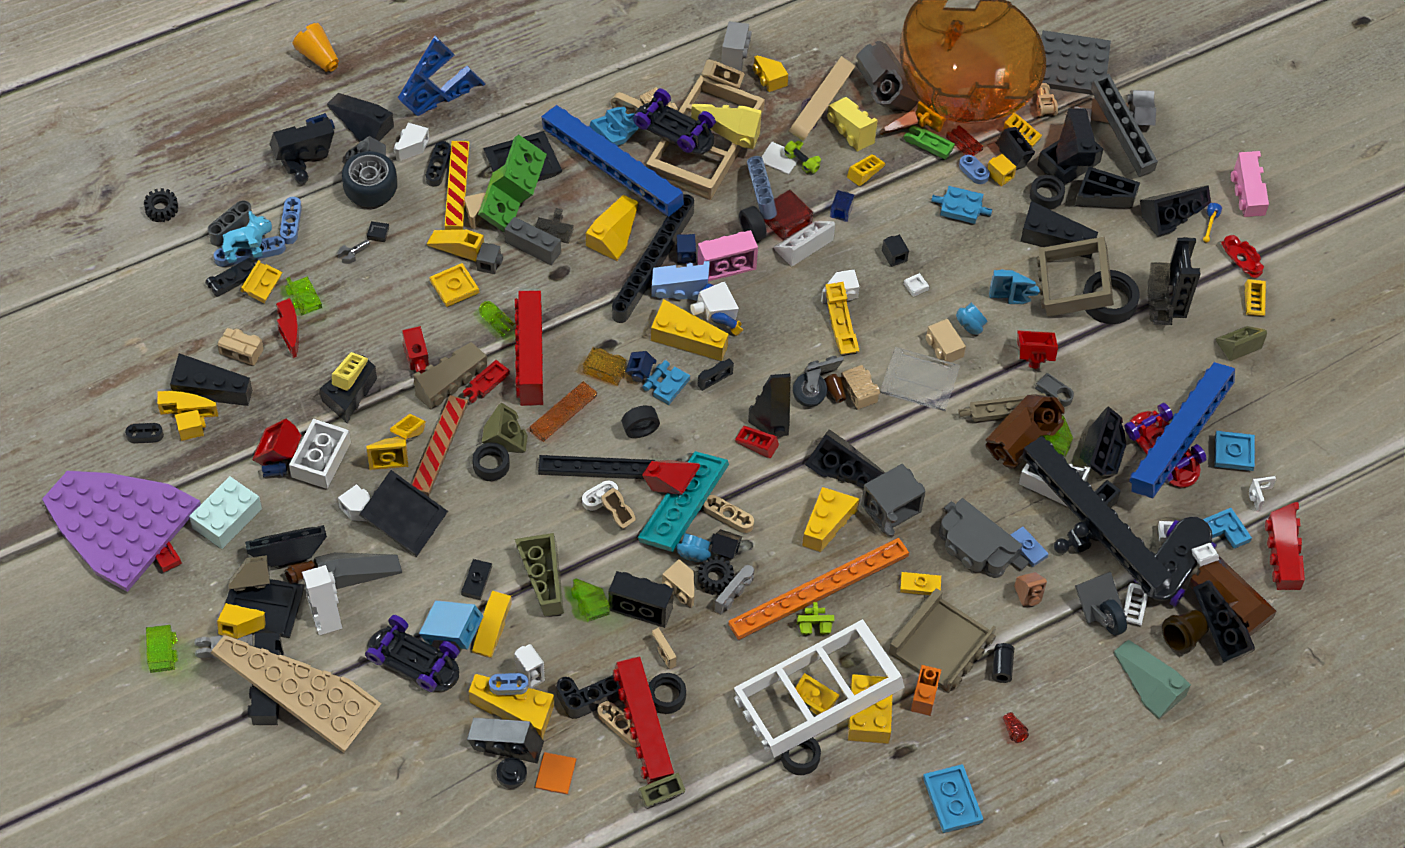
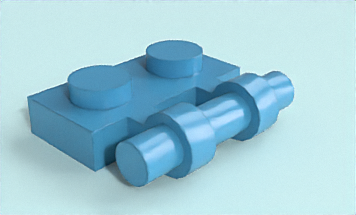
[642,360,690,405]

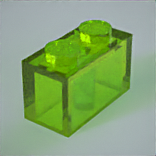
[146,625,178,673]

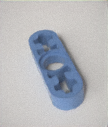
[280,197,302,244]

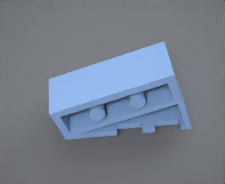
[651,261,709,301]

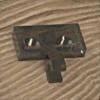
[535,208,574,244]

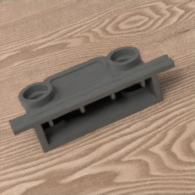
[939,498,1029,578]

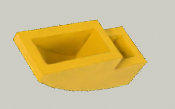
[157,391,218,418]
[472,591,512,658]

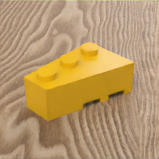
[802,487,859,552]

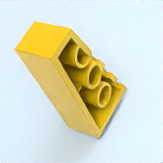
[651,299,729,361]
[469,674,554,740]

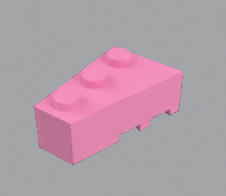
[1231,151,1269,217]

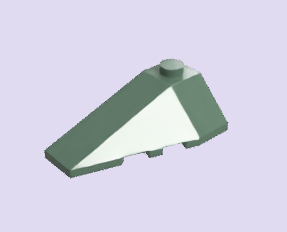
[1114,639,1191,719]

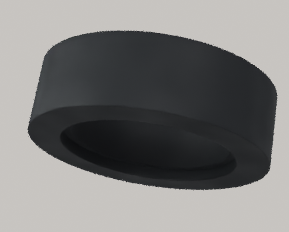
[1083,270,1140,324]

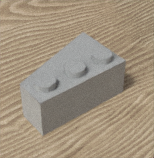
[721,21,752,72]

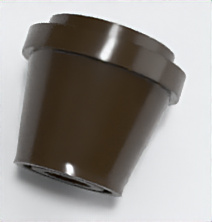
[1162,610,1209,654]

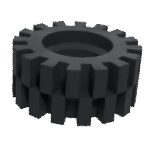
[144,188,178,222]
[698,556,734,595]

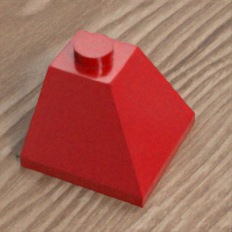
[642,460,700,495]

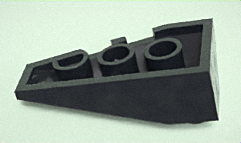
[327,93,394,142]
[1056,108,1096,166]
[1140,185,1211,236]
[748,373,791,437]
[805,429,885,488]
[1193,580,1255,663]

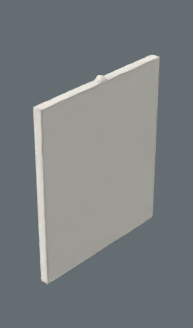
[762,142,799,175]

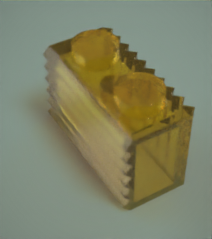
[583,347,627,386]

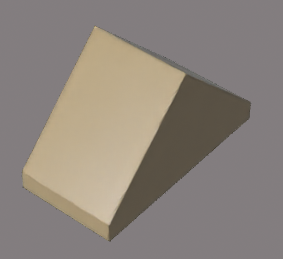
[464,192,486,229]

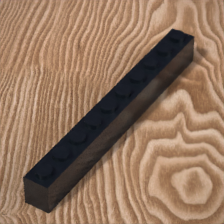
[1022,436,1173,597]

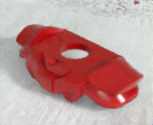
[1221,235,1264,278]

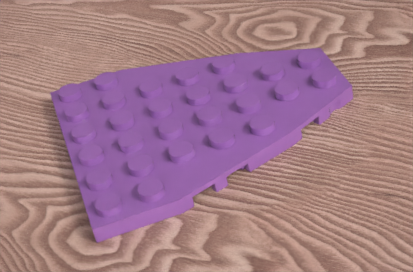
[42,471,201,592]

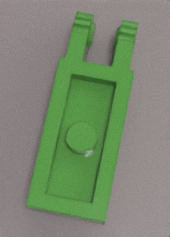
[903,125,955,160]

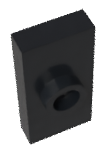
[461,559,492,600]

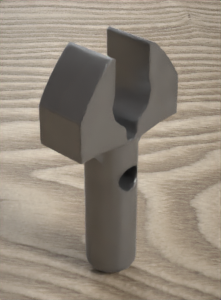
[338,239,370,264]

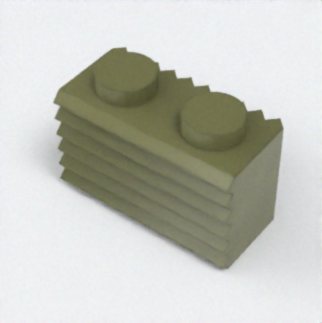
[638,773,685,809]

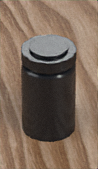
[992,643,1015,683]

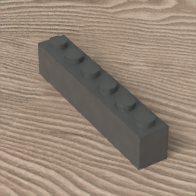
[1091,74,1158,177]

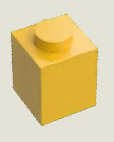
[988,154,1016,186]
[175,410,206,441]

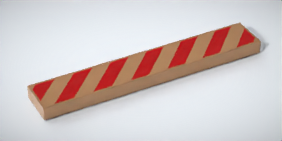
[412,395,468,496]

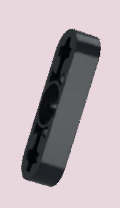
[426,141,451,187]

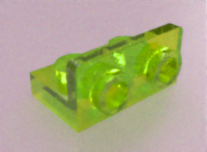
[285,276,322,315]

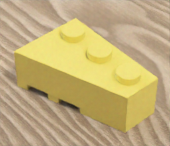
[827,97,878,152]

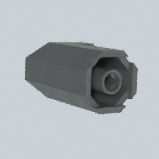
[855,41,919,112]

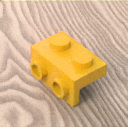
[793,673,840,715]

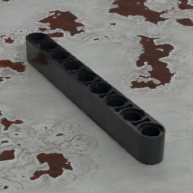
[612,194,694,323]

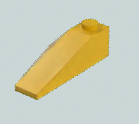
[586,195,639,261]

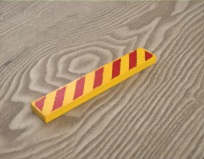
[445,141,470,230]

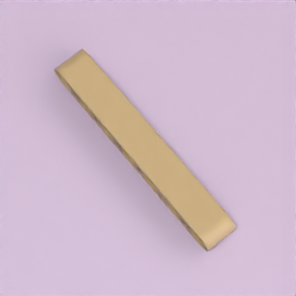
[789,56,856,141]

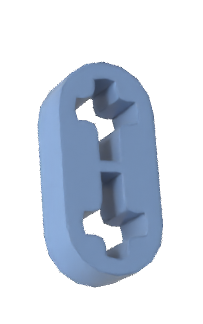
[489,673,529,695]

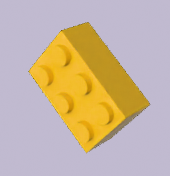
[848,674,893,744]

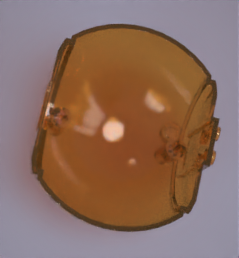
[899,0,1046,124]

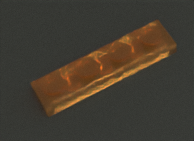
[530,381,597,442]

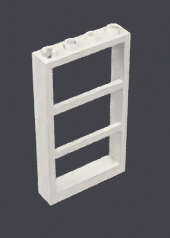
[734,619,905,758]

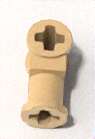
[1034,83,1058,117]

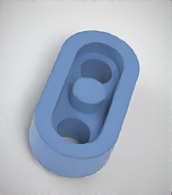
[959,155,990,184]

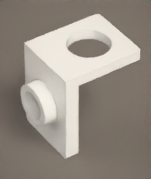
[1249,476,1276,511]

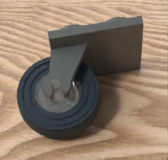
[793,356,844,407]
[1075,572,1127,636]

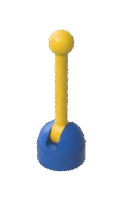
[1203,203,1222,243]

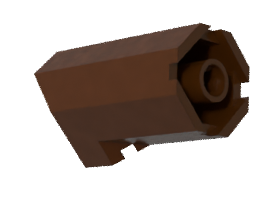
[985,394,1065,469]
[1189,556,1276,636]

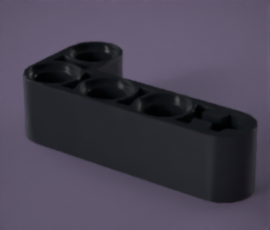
[556,675,620,719]

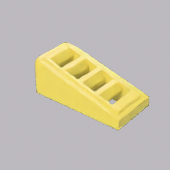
[332,352,368,391]

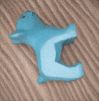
[222,211,272,263]

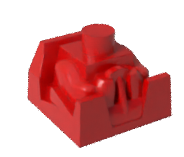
[1017,330,1058,369]
[252,418,302,466]

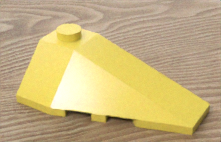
[691,104,762,149]

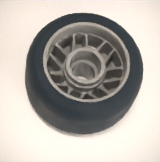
[342,151,397,207]

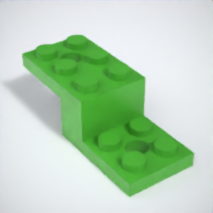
[478,135,547,233]

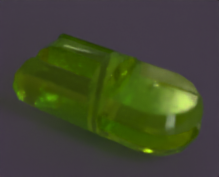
[479,301,515,337]

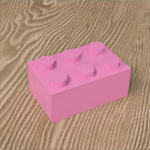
[697,230,758,281]

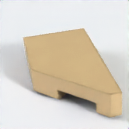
[652,628,677,669]

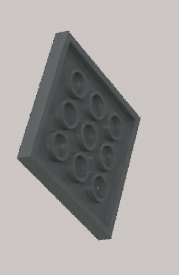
[1035,30,1111,95]

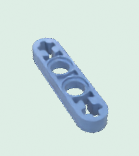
[214,236,286,267]

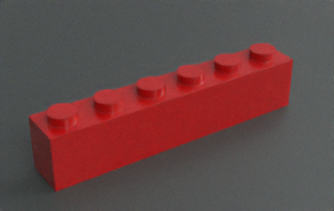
[613,656,674,784]

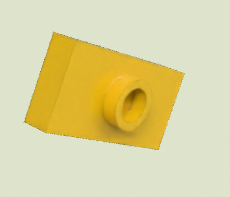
[900,572,941,595]

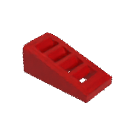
[735,426,779,458]

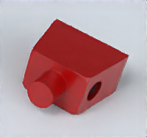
[402,326,429,374]

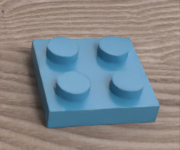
[1215,431,1255,471]

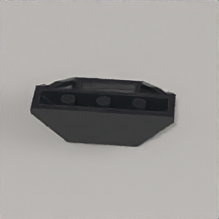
[1080,406,1126,476]
[245,525,327,567]

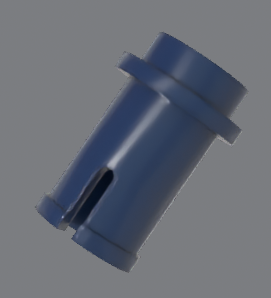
[262,461,287,478]

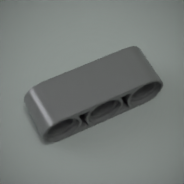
[208,200,252,246]

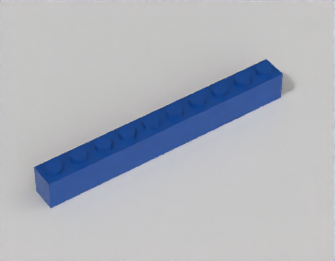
[541,105,684,217]
[1130,362,1235,499]

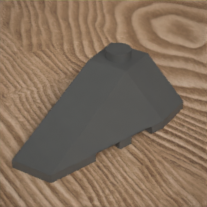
[315,552,402,589]

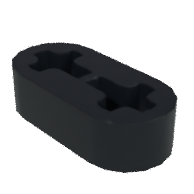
[125,423,164,443]

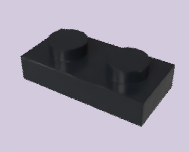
[698,358,734,391]

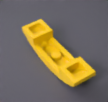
[825,281,859,355]

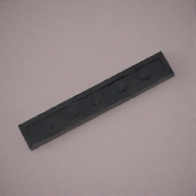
[538,455,655,479]

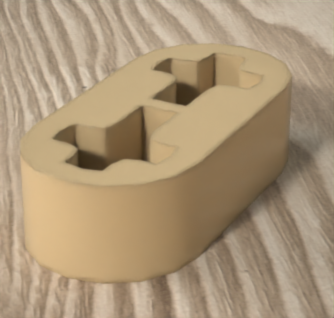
[611,92,643,114]

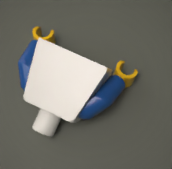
[691,282,743,336]

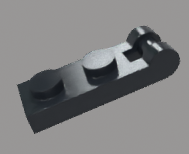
[205,257,255,297]

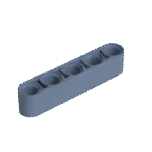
[747,156,777,219]

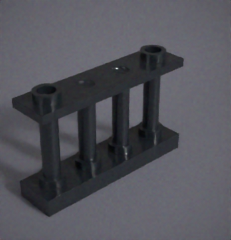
[1164,237,1201,318]

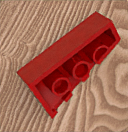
[1265,502,1305,590]

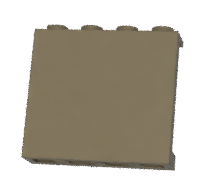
[889,588,996,693]

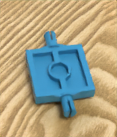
[931,186,993,224]

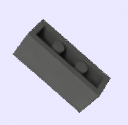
[504,217,561,266]

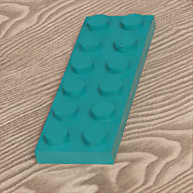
[638,451,729,552]

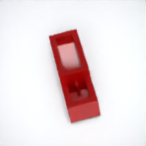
[276,298,299,358]

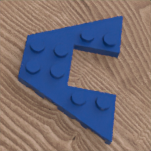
[398,36,485,116]

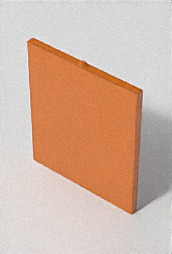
[535,752,577,794]

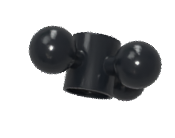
[1054,522,1099,554]

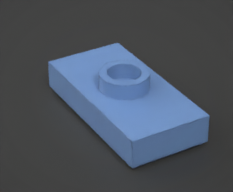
[1011,527,1049,567]

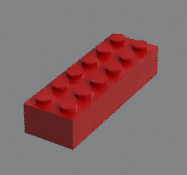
[515,290,543,406]

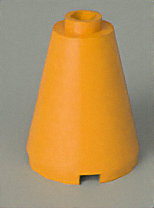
[292,23,339,72]

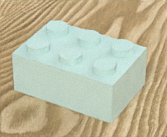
[189,476,262,549]

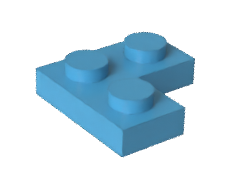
[1203,508,1252,549]

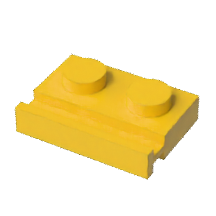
[241,260,282,304]

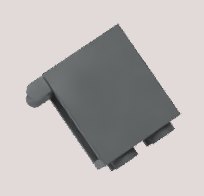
[861,463,925,537]

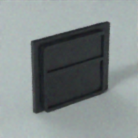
[483,131,562,181]
[359,470,448,557]
[225,573,305,638]

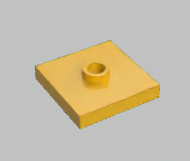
[429,263,480,307]

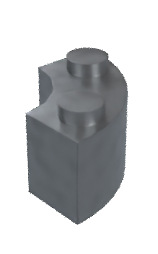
[1127,90,1156,126]

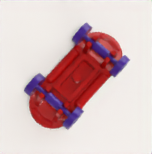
[1124,403,1207,488]

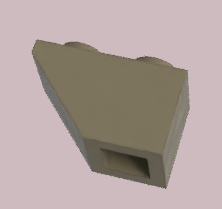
[229,555,270,591]

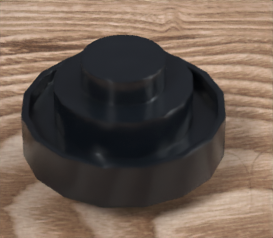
[496,757,527,789]

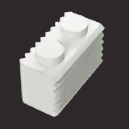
[515,644,545,689]

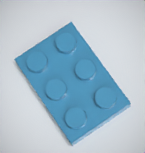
[923,764,984,833]

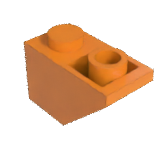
[911,665,941,716]

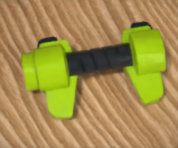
[784,141,821,174]

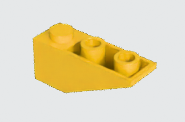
[427,229,484,261]

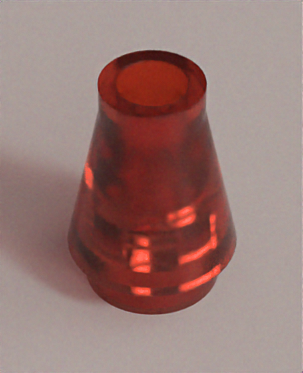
[1003,712,1029,743]

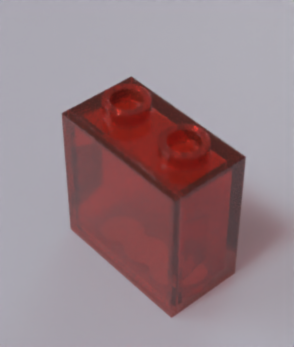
[764,190,813,241]

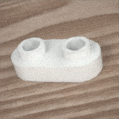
[582,481,618,511]

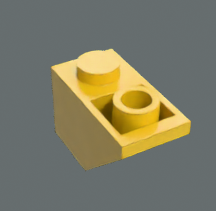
[752,55,788,92]
[217,603,265,639]

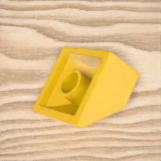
[366,436,408,470]

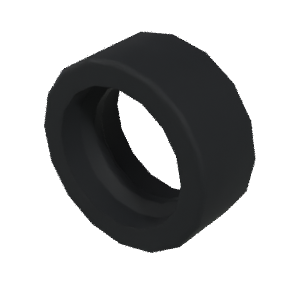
[1030,175,1065,209]
[739,206,767,241]
[621,405,660,439]
[473,443,510,481]
[649,673,686,714]
[781,737,821,775]

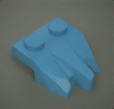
[590,107,639,146]
[989,269,1040,304]

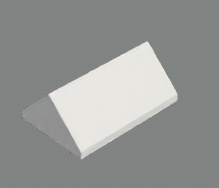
[774,221,835,267]

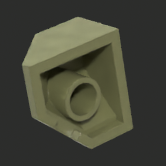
[482,403,528,453]

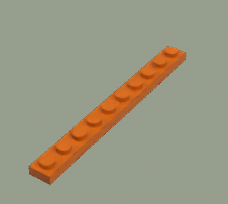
[728,538,909,640]

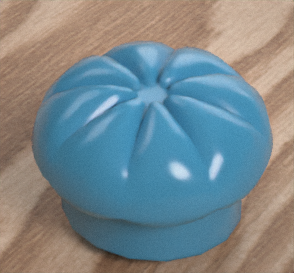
[956,302,988,335]
[676,533,711,562]

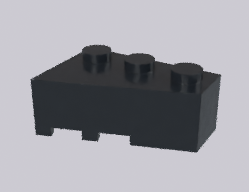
[270,117,334,160]
[320,355,377,424]

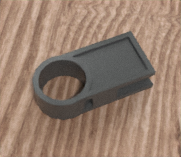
[1035,373,1074,407]

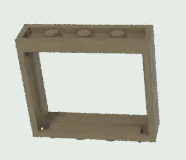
[1036,237,1114,317]

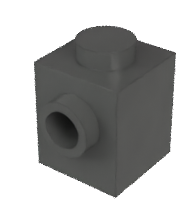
[476,243,503,274]

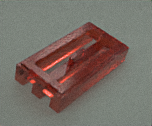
[946,125,983,156]

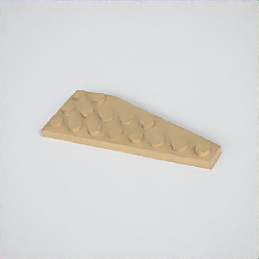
[211,635,382,753]

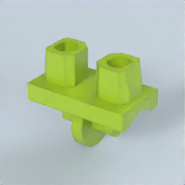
[797,602,835,635]

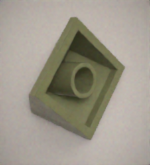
[1216,326,1267,361]

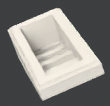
[1124,583,1148,626]

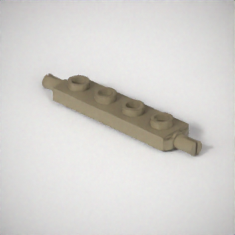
[958,393,1060,422]

